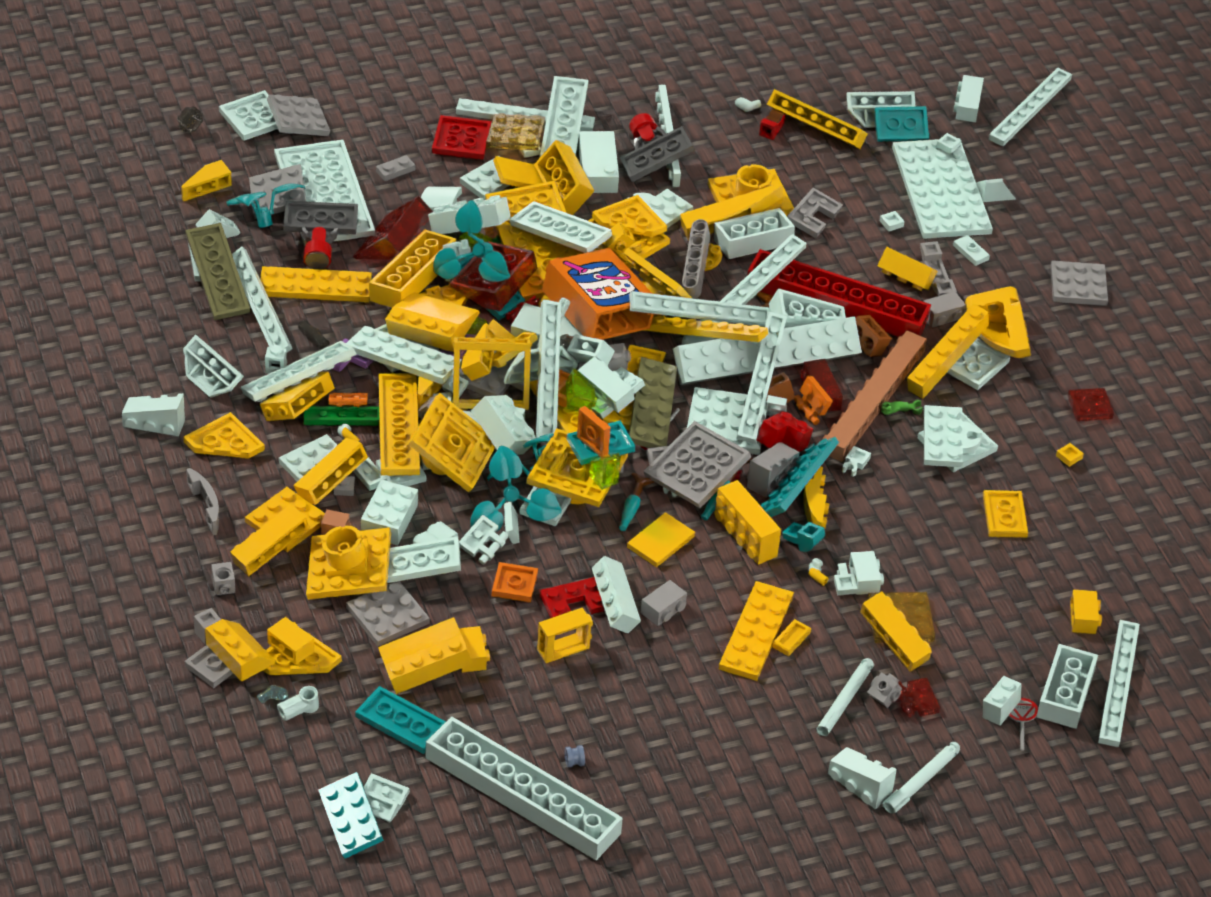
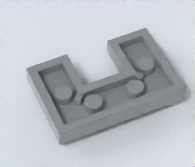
[787,188,843,238]

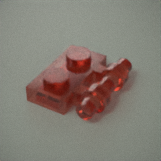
[898,678,940,717]

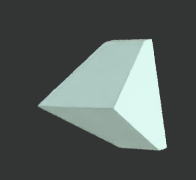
[976,178,1016,202]

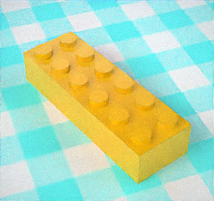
[369,229,456,308]

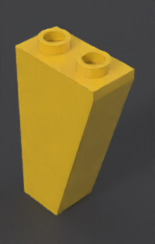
[260,371,335,421]

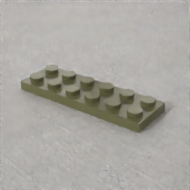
[186,223,250,320]
[629,357,677,448]

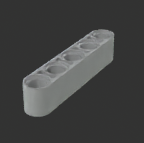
[682,219,710,299]

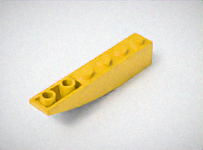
[680,183,783,241]

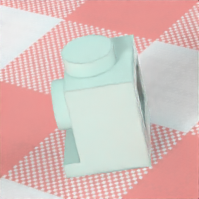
[265,345,287,374]

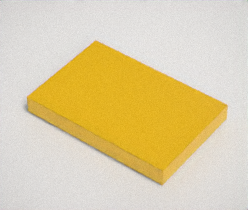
[493,156,543,187]
[983,490,1028,538]
[627,512,695,567]

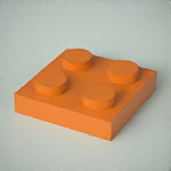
[577,406,611,458]
[492,562,538,602]

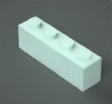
[592,556,641,633]

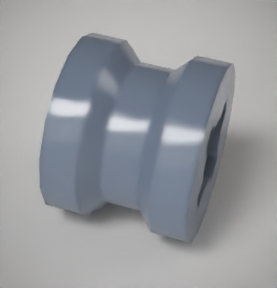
[565,745,585,768]

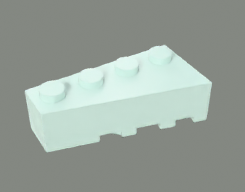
[769,289,846,328]

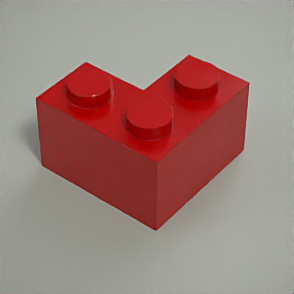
[757,411,813,452]

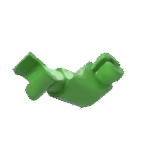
[881,400,923,415]

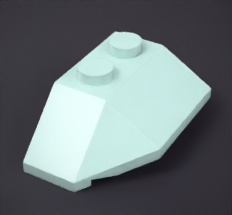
[846,91,915,128]
[183,334,244,398]
[503,346,578,384]

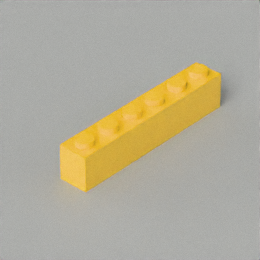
[767,89,868,149]
[907,303,989,399]

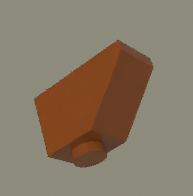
[766,372,795,403]

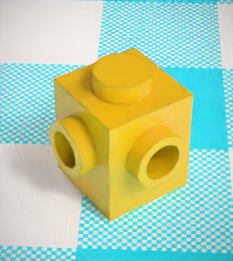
[605,222,635,255]

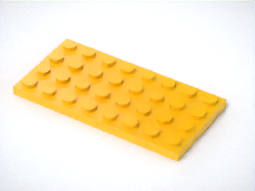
[485,181,582,301]

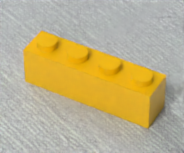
[293,438,368,505]
[230,504,309,576]
[860,591,932,672]

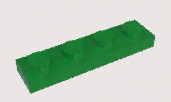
[304,406,380,426]

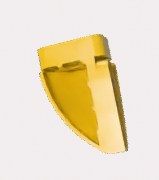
[965,286,1031,359]

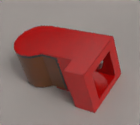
[759,109,786,140]

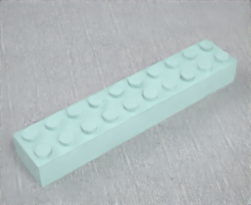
[673,316,862,385]
[426,717,623,860]

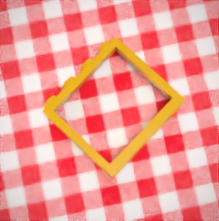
[453,337,531,411]

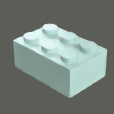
[471,395,536,455]
[361,480,418,546]

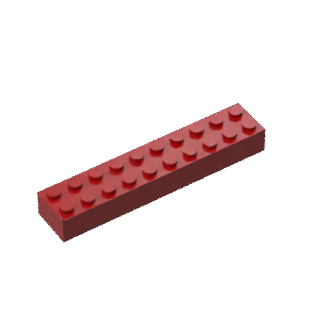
[747,249,932,337]

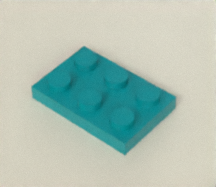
[874,106,929,142]
[567,420,636,465]

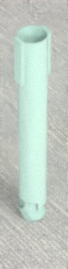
[817,658,874,736]
[882,742,960,814]

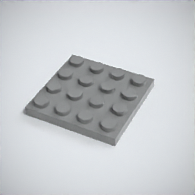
[643,421,751,508]

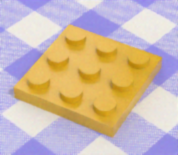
[245,487,325,552]

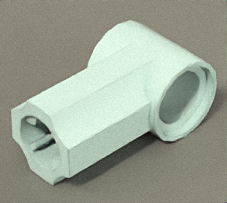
[277,686,319,721]

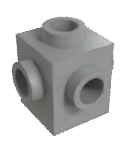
[867,672,902,708]

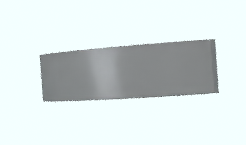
[920,241,957,296]
[186,468,219,535]

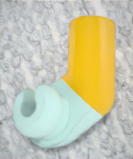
[338,424,360,442]
[809,558,829,586]

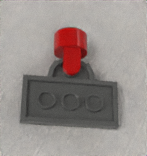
[620,113,695,182]
[284,201,358,270]

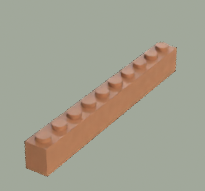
[822,331,927,462]

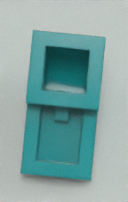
[782,522,825,552]

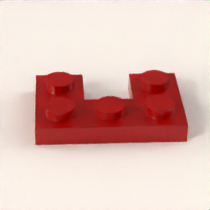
[540,577,605,618]

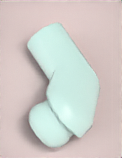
[735,97,761,112]

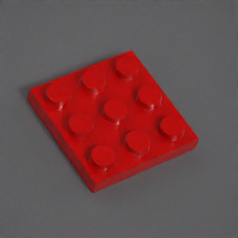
[432,115,492,160]

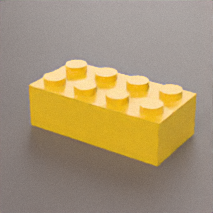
[534,140,595,215]
[715,480,781,565]

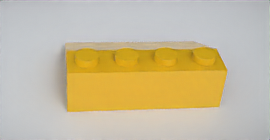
[385,293,480,352]
[378,617,473,694]

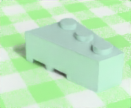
[122,393,185,437]
[828,747,897,809]

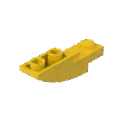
[803,466,829,529]

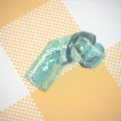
[257,685,289,704]

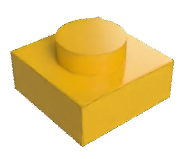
[1056,443,1084,467]

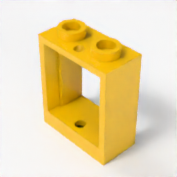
[537,608,593,663]

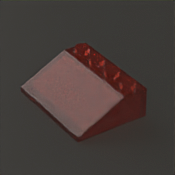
[353,195,433,260]
[450,241,538,311]

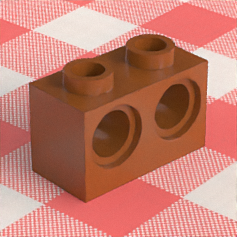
[856,315,892,357]

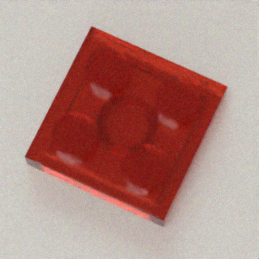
[1068,388,1114,421]

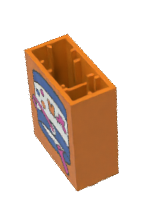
[542,248,654,340]

